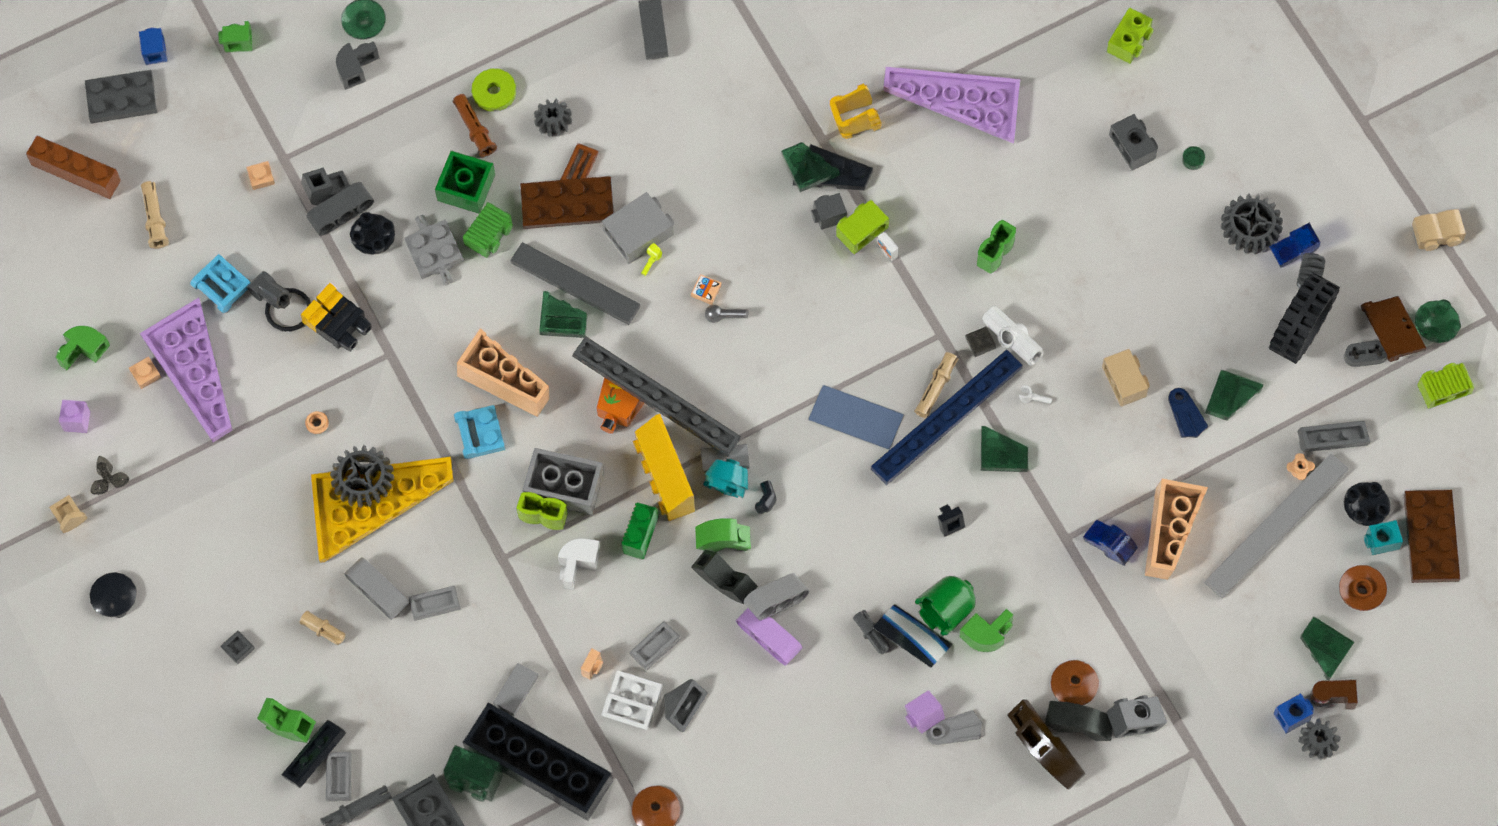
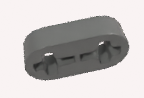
[1344,341,1387,367]

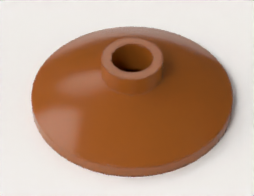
[1339,565,1387,611]
[1051,660,1099,705]
[632,786,680,826]

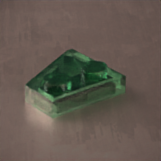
[539,291,588,338]

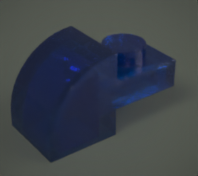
[1269,222,1321,268]
[1083,519,1138,566]

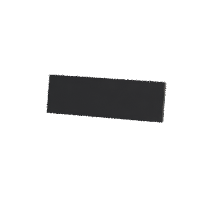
[281,720,346,788]

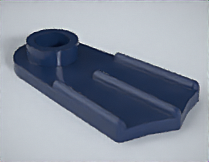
[1168,388,1208,438]

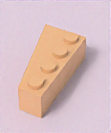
[457,328,549,417]
[1145,478,1208,580]

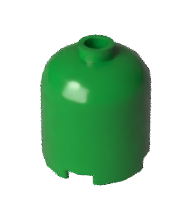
[915,576,976,636]

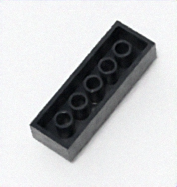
[463,702,613,821]

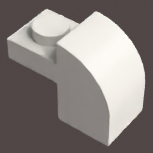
[558,538,600,590]

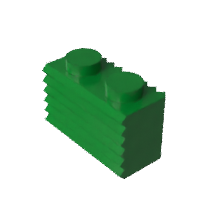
[621,502,659,560]

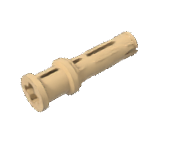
[141,181,169,249]

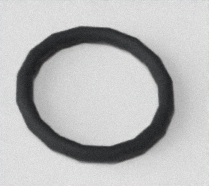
[265,288,311,332]

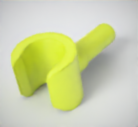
[641,243,662,276]

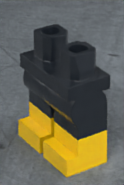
[301,283,372,352]

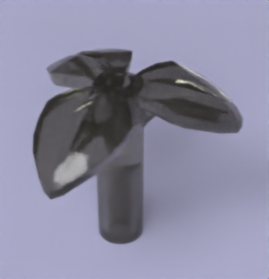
[90,456,129,495]

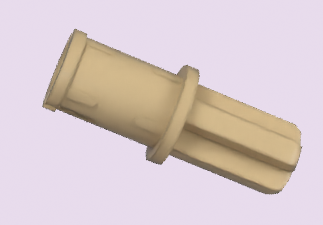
[299,611,345,645]

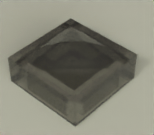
[965,326,996,357]

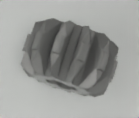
[534,98,572,137]
[1296,253,1326,288]
[1298,718,1341,760]

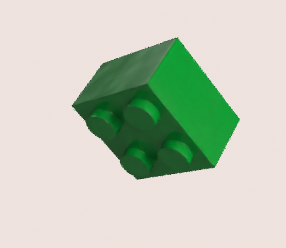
[435,151,495,214]

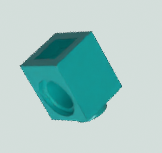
[1364,520,1403,556]

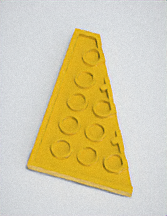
[311,457,454,563]

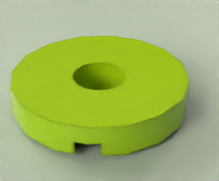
[471,68,516,112]

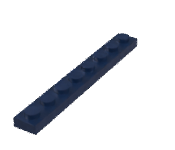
[871,349,1023,486]

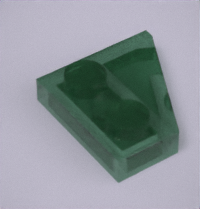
[781,142,840,192]
[1205,370,1264,421]
[981,426,1028,472]
[1300,616,1354,681]

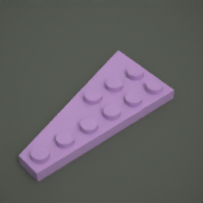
[883,67,1020,144]
[140,297,232,442]

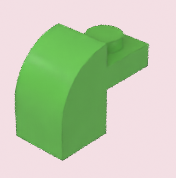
[56,326,110,370]
[695,518,751,552]
[959,609,1013,652]
[257,697,316,743]

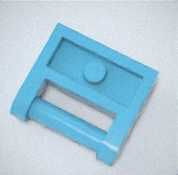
[190,254,251,313]
[454,405,505,459]

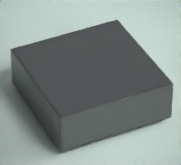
[221,631,255,664]

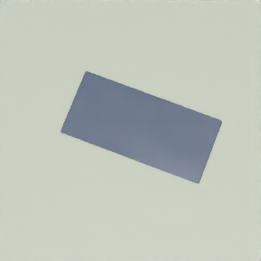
[809,385,904,449]

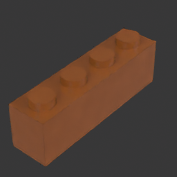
[26,135,121,199]

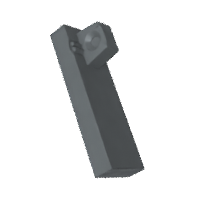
[1297,421,1371,452]

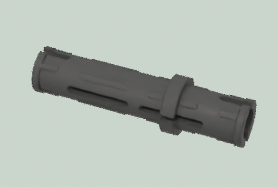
[320,785,392,826]

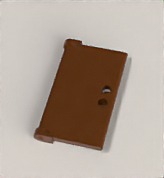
[1360,296,1427,362]

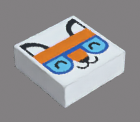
[877,232,898,262]

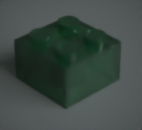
[443,745,503,802]

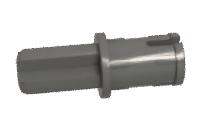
[853,610,890,654]

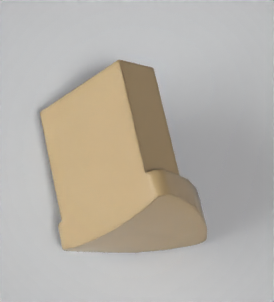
[49,495,87,533]

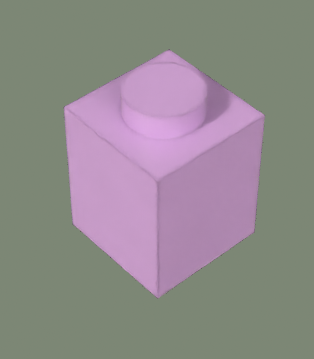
[59,400,90,433]
[905,690,945,734]

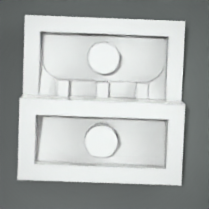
[601,670,663,730]

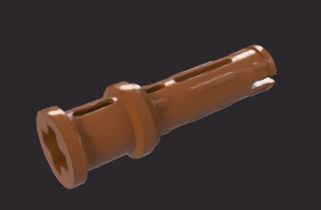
[452,94,497,157]

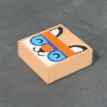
[691,274,721,305]

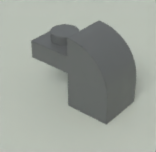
[336,41,380,90]
[301,167,350,206]

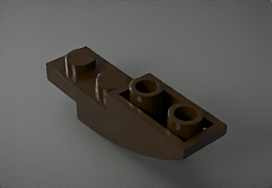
[1007,699,1086,789]

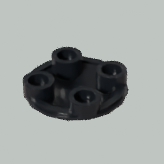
[350,212,395,255]
[1343,482,1390,526]
[89,572,137,618]

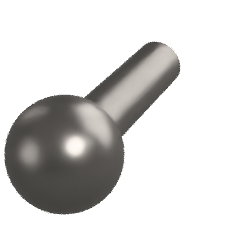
[705,305,748,323]

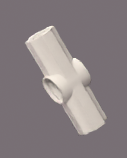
[982,306,1044,365]

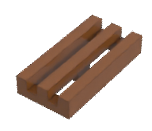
[560,143,599,180]

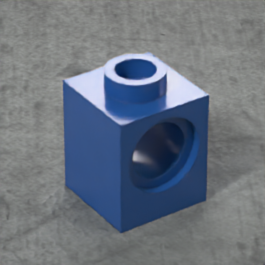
[139,28,168,65]
[1273,693,1314,734]

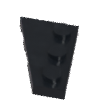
[793,144,873,191]

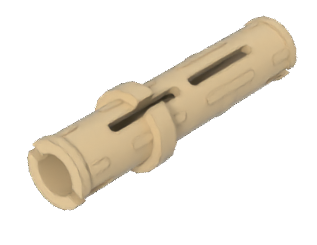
[914,352,959,419]

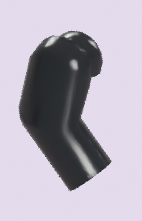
[755,480,777,514]

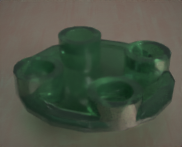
[1415,299,1461,343]

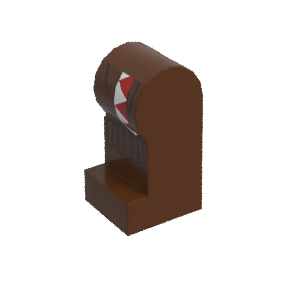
[1310,680,1358,709]

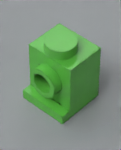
[218,21,252,52]

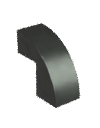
[691,549,758,604]
[1045,701,1113,741]

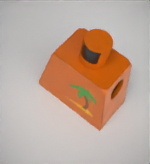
[597,377,644,434]

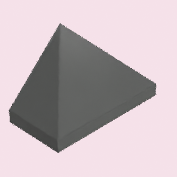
[664,679,708,732]

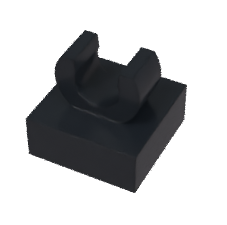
[938,504,965,537]

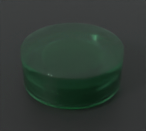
[1182,146,1205,170]

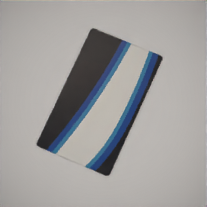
[873,604,952,668]

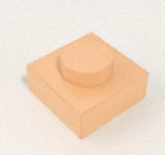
[246,161,275,190]
[129,356,161,389]
[581,648,603,680]

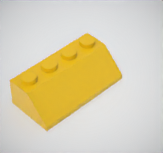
[632,414,695,521]

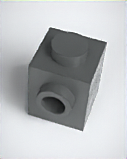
[811,193,847,230]

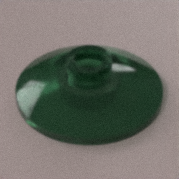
[341,0,386,40]

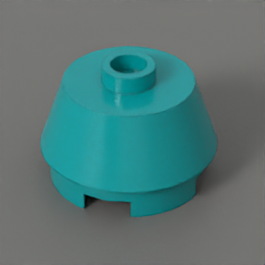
[703,458,748,498]

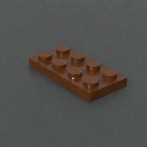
[520,176,614,229]
[1404,490,1460,583]

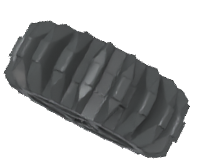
[1221,193,1283,254]
[330,445,394,508]

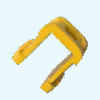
[830,83,882,139]

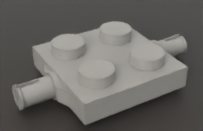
[404,215,464,285]

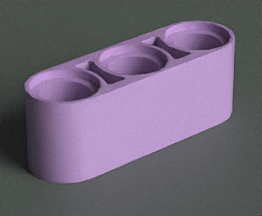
[736,608,802,666]

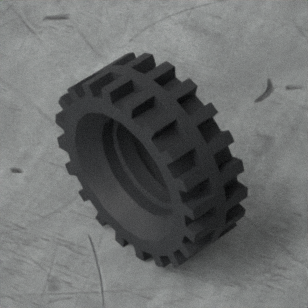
[1269,272,1340,364]

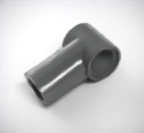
[247,271,292,309]

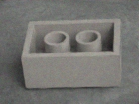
[522,448,604,515]

